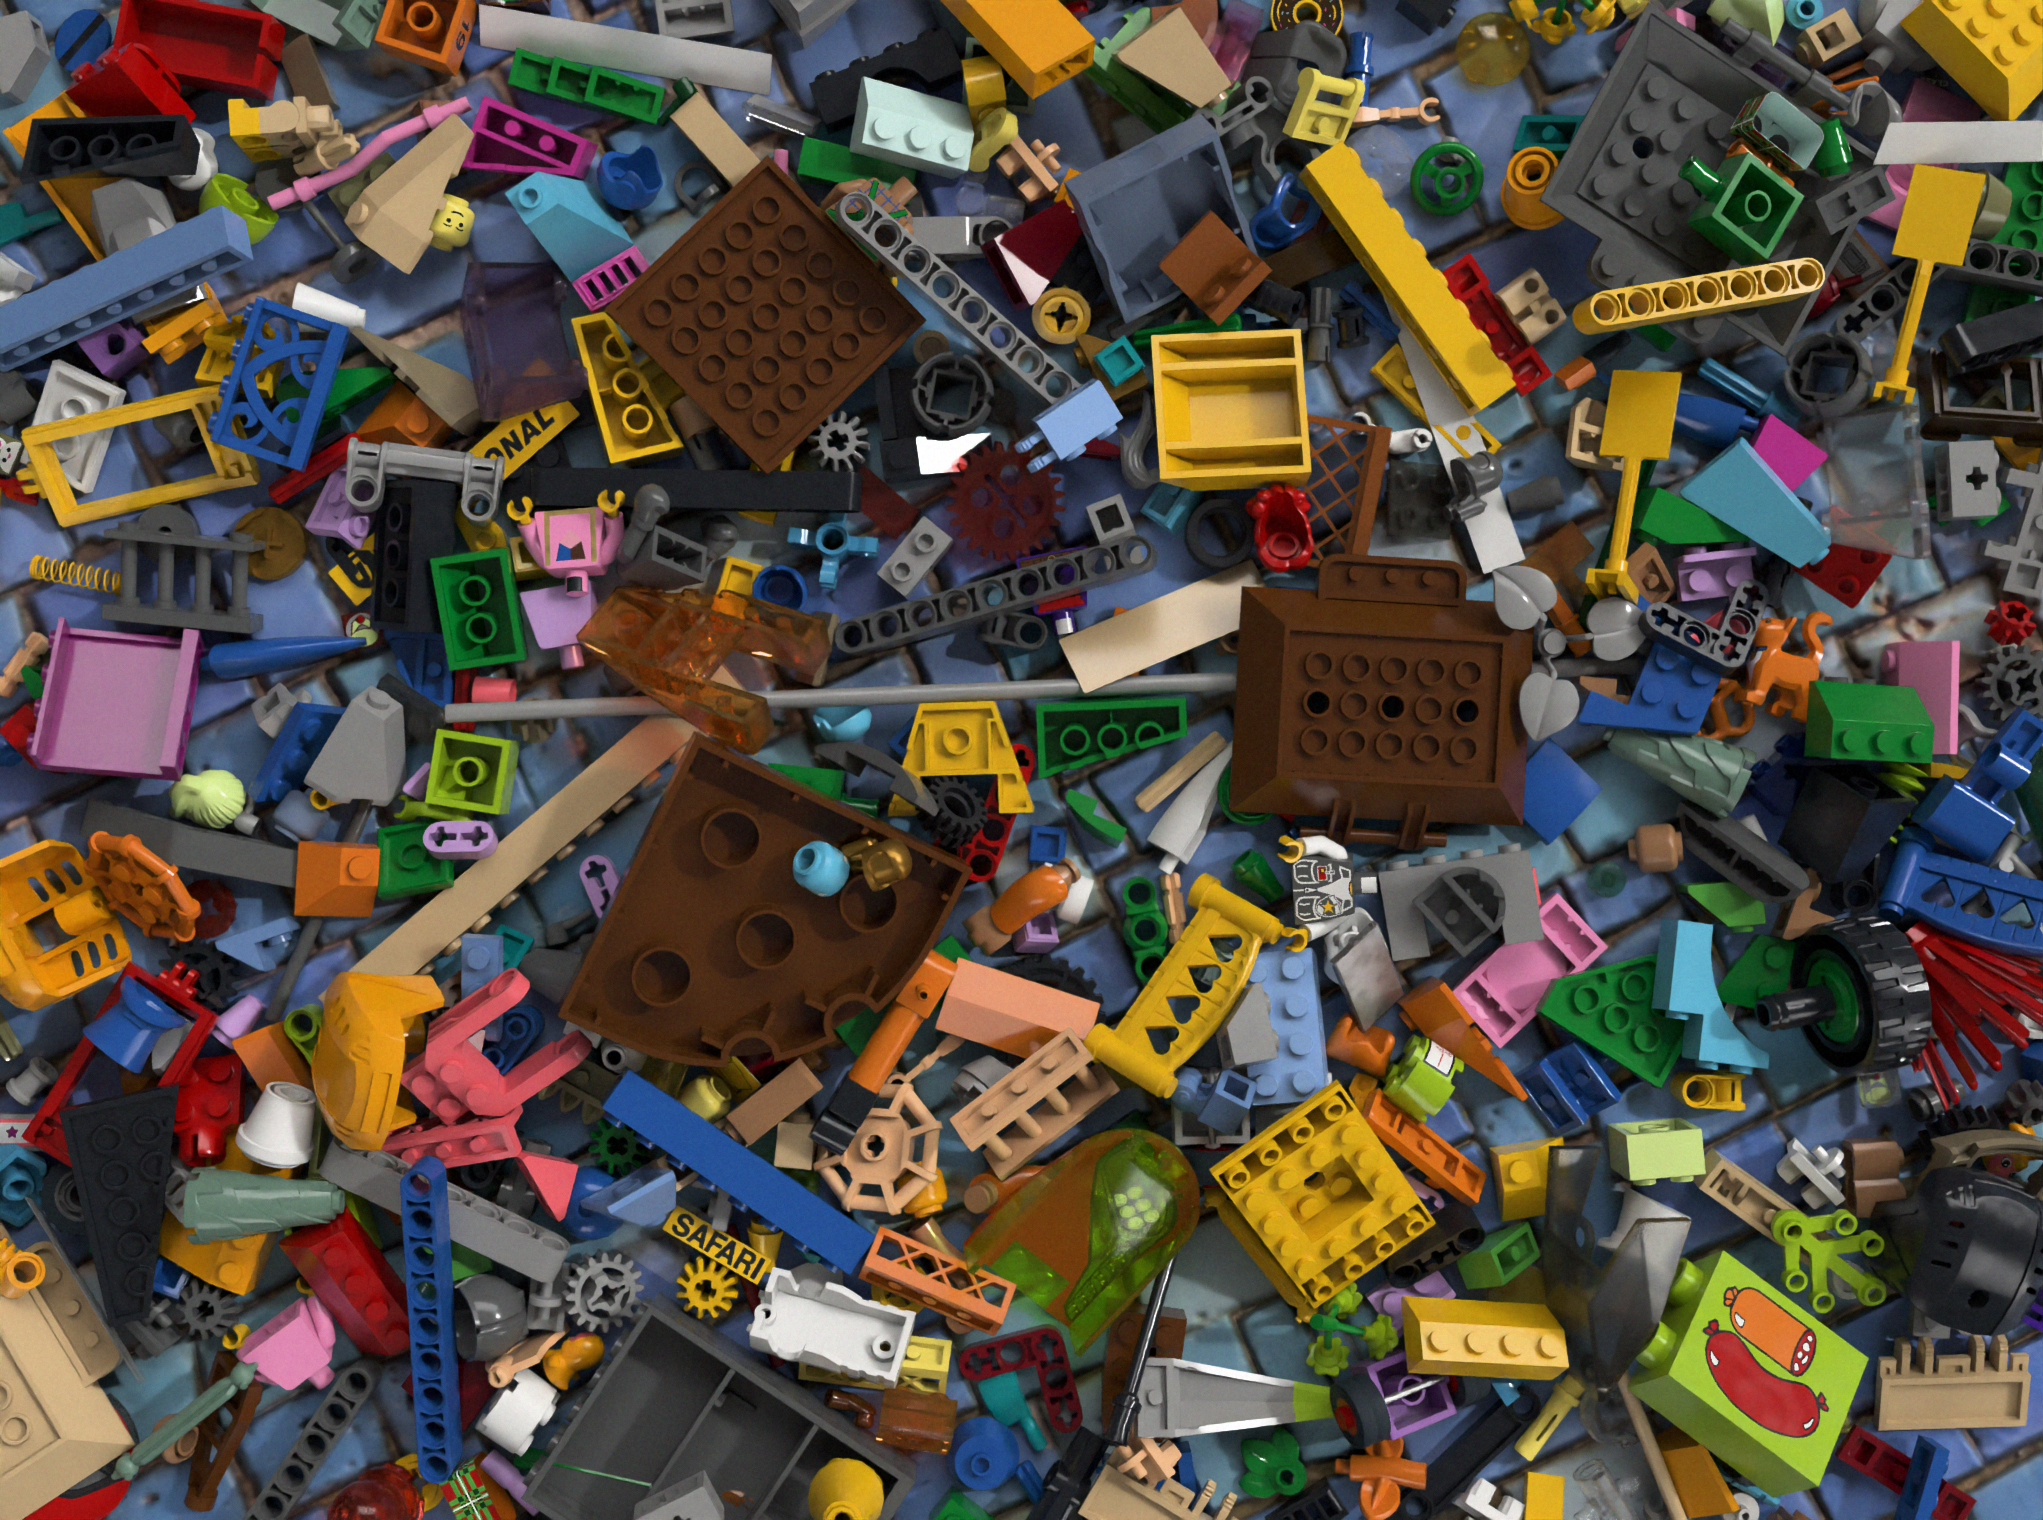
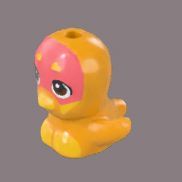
[1981,1123,2043,1178]
[542,1331,605,1391]

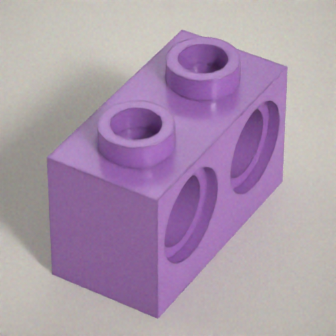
[76,319,150,381]

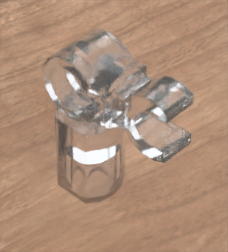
[956,166,1026,225]

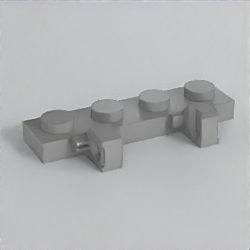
[1978,444,2043,598]

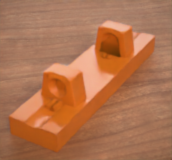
[1361,1088,1487,1207]

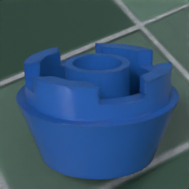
[945,1417,1019,1491]

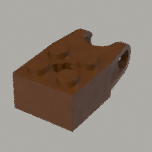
[1101,1299,1187,1444]

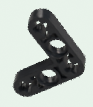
[1638,579,1769,675]

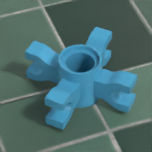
[787,513,880,590]

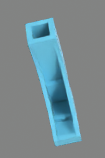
[1652,919,1770,1074]

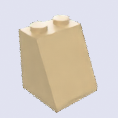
[1111,7,1232,109]

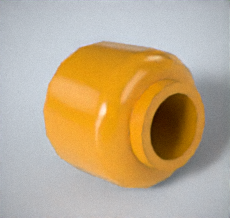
[896,1161,949,1219]

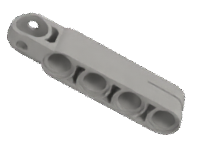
[906,216,1012,262]

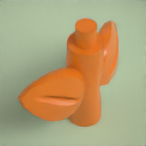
[1335,1437,1427,1520]

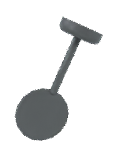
[255,158,380,284]

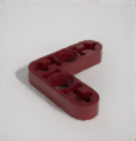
[959,1324,1083,1433]

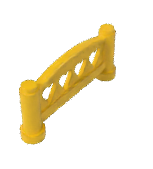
[1083,873,1284,1099]

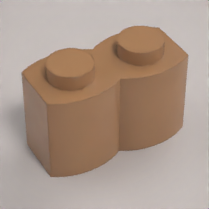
[1842,1136,1906,1218]

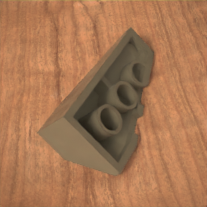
[351,327,495,438]

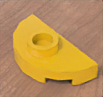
[456,512,509,551]

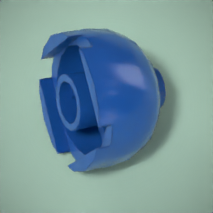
[559,1165,624,1241]

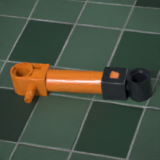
[808,949,958,1157]

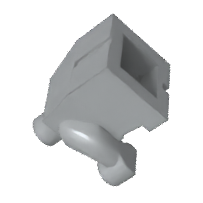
[251,683,312,740]

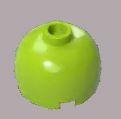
[199,173,279,246]

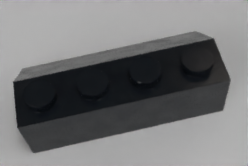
[370,479,458,634]

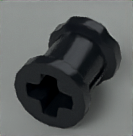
[1332,304,1370,349]

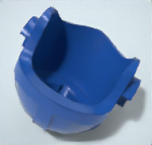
[597,144,663,210]

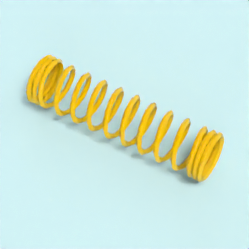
[29,555,121,595]

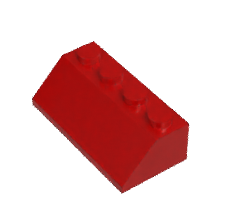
[279,1206,410,1356]

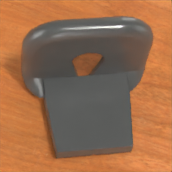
[1241,20,1347,109]

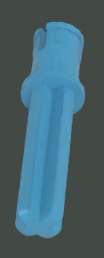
[1697,357,1802,428]

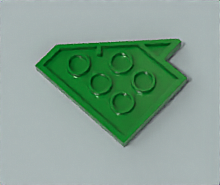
[1534,951,1685,1089]

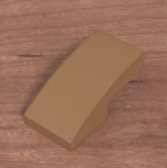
[1571,676,1630,705]

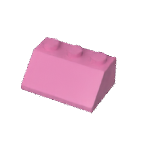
[1881,641,1960,755]

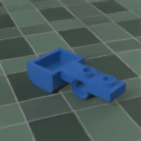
[1910,706,2043,862]

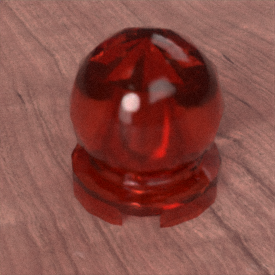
[327,1462,425,1520]

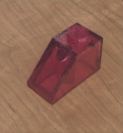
[1208,0,1264,90]

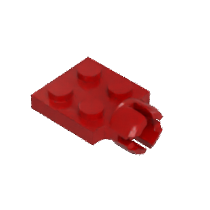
[173,1054,247,1167]

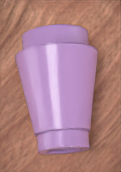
[211,993,266,1049]

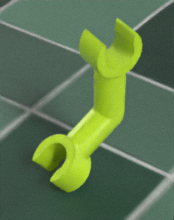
[393,795,473,822]

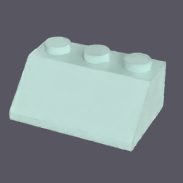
[849,76,974,179]

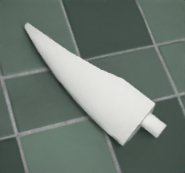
[1147,740,1233,875]

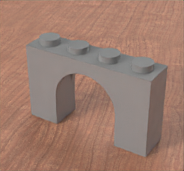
[1378,843,1544,961]

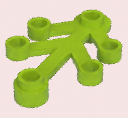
[1771,1209,1887,1313]

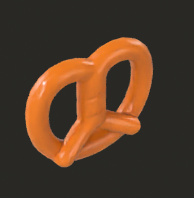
[1696,678,1755,741]

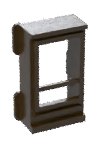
[1916,347,2043,448]

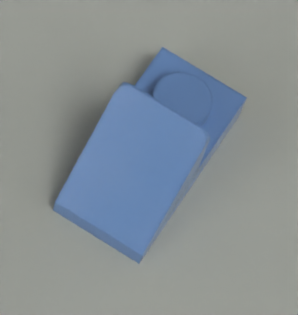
[215,915,302,972]

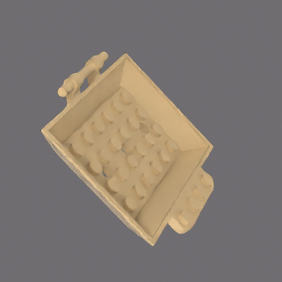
[0,1220,136,1520]

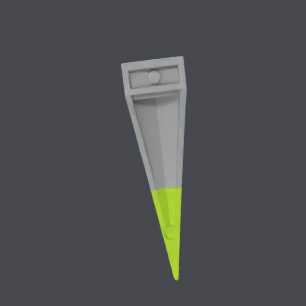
[1134,1358,1334,1439]

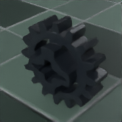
[155,937,241,1019]
[1916,1105,2004,1162]

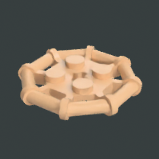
[813,1082,943,1216]

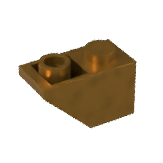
[1072,333,1149,405]

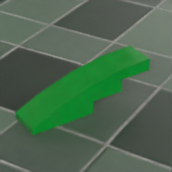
[507,48,665,126]

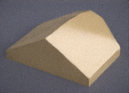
[1565,397,1625,472]

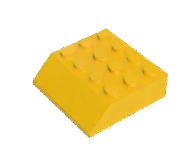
[1899,0,2043,121]
[1151,329,1311,491]

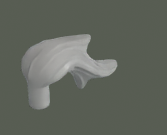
[1119,390,1160,489]

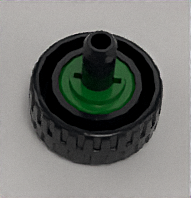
[1755,915,1932,1077]

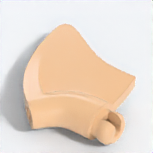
[485,1321,570,1388]

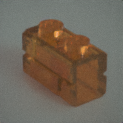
[875,1386,958,1455]

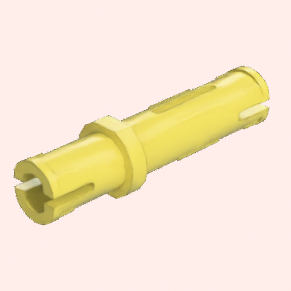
[1513,1358,1598,1462]

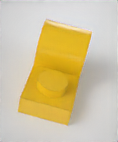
[961,55,1007,128]

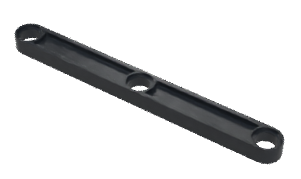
[1384,1385,1541,1520]

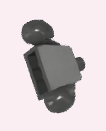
[616,483,739,590]

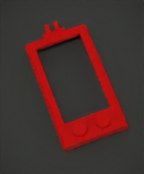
[21,961,220,1168]

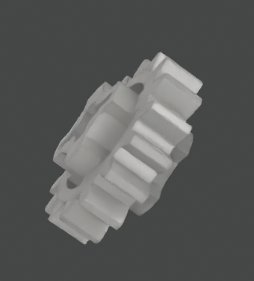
[561,1249,644,1333]

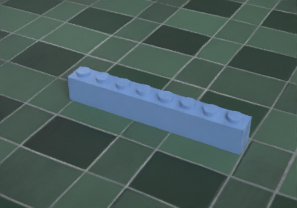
[0,205,253,373]

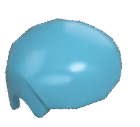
[812,706,872,742]

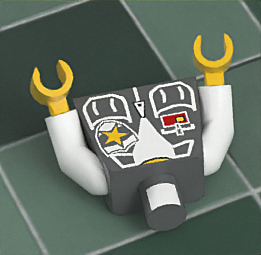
[1277,835,1377,952]

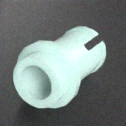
[1194,938,1235,987]

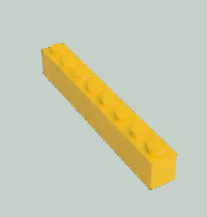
[1298,140,1516,417]

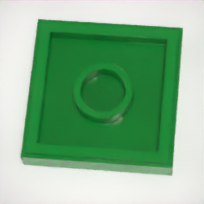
[377,818,454,901]

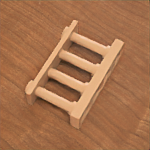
[949,1026,1120,1181]

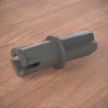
[1306,287,1335,363]

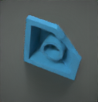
[0,1144,46,1228]

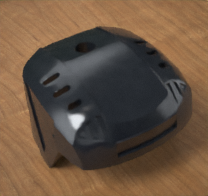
[1862,1167,2043,1337]

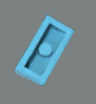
[1140,482,1207,535]

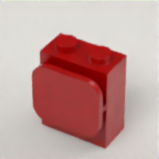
[65,42,196,124]

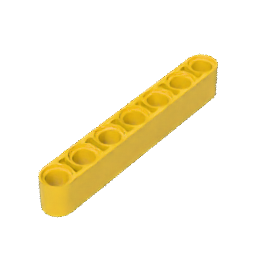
[1572,258,1825,335]

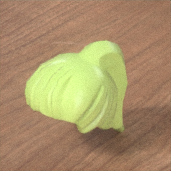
[168,770,247,828]

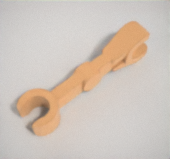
[1350,97,1440,128]
[886,1033,965,1084]

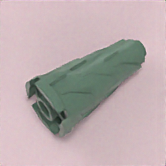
[1602,726,1756,820]
[183,1167,345,1245]

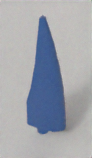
[1596,372,1759,451]
[200,636,367,680]

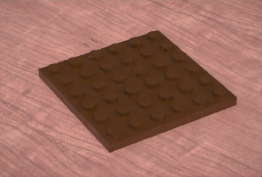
[605,155,926,476]

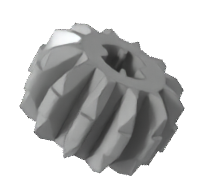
[807,411,871,472]

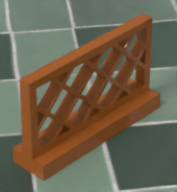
[1295,414,1393,568]

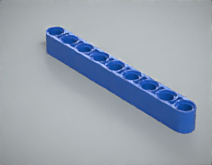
[400,1155,463,1484]

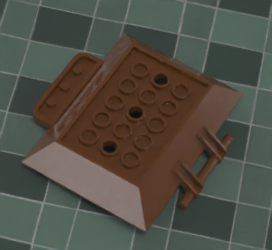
[1229,553,1534,850]

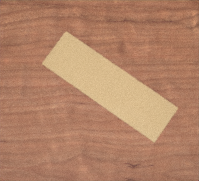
[1059,559,1267,694]

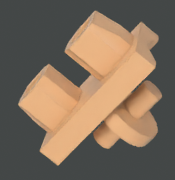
[996,134,1062,206]
[1116,1422,1181,1486]

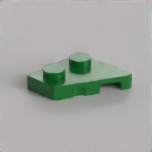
[1716,934,1796,1009]

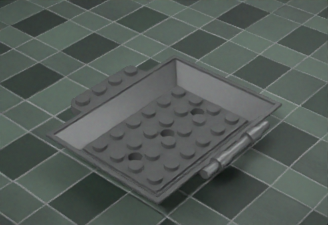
[1539,2,1890,357]

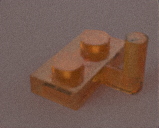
[1516,521,1595,598]

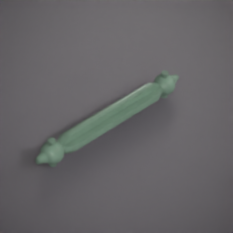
[111,1362,259,1481]

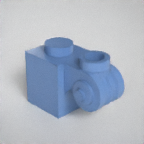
[1170,1067,1258,1137]

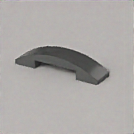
[814,741,939,817]

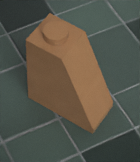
[724,1058,823,1146]

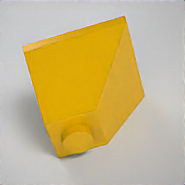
[1489,1136,1575,1222]

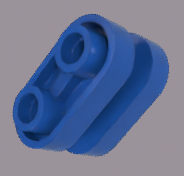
[482,1005,545,1075]

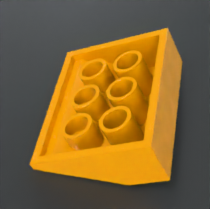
[158,1129,304,1296]

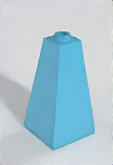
[505,171,635,283]

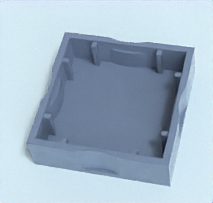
[1064,113,1258,324]

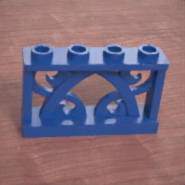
[207,296,351,473]

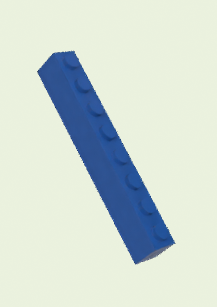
[600,1066,875,1275]

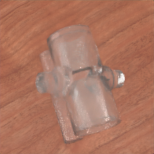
[1573,1458,1642,1520]

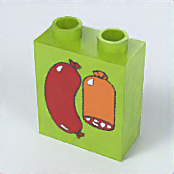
[1627,1250,1869,1498]

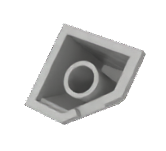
[303,685,407,806]

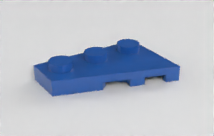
[248,702,347,803]

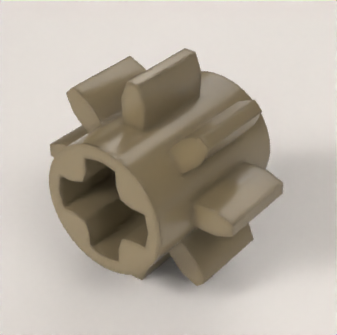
[510,697,558,743]

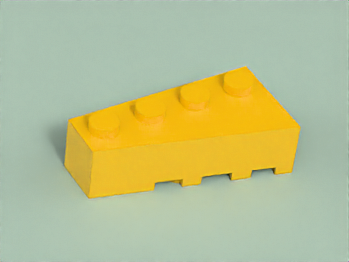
[571,312,684,469]

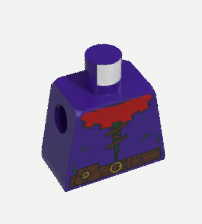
[1016,546,1087,636]

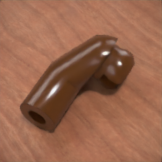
[824,1388,877,1429]

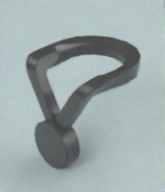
[674,161,727,215]

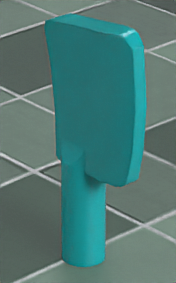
[0,202,66,249]
[978,1371,1048,1451]

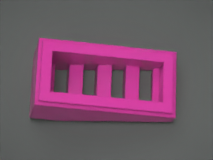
[571,245,650,314]

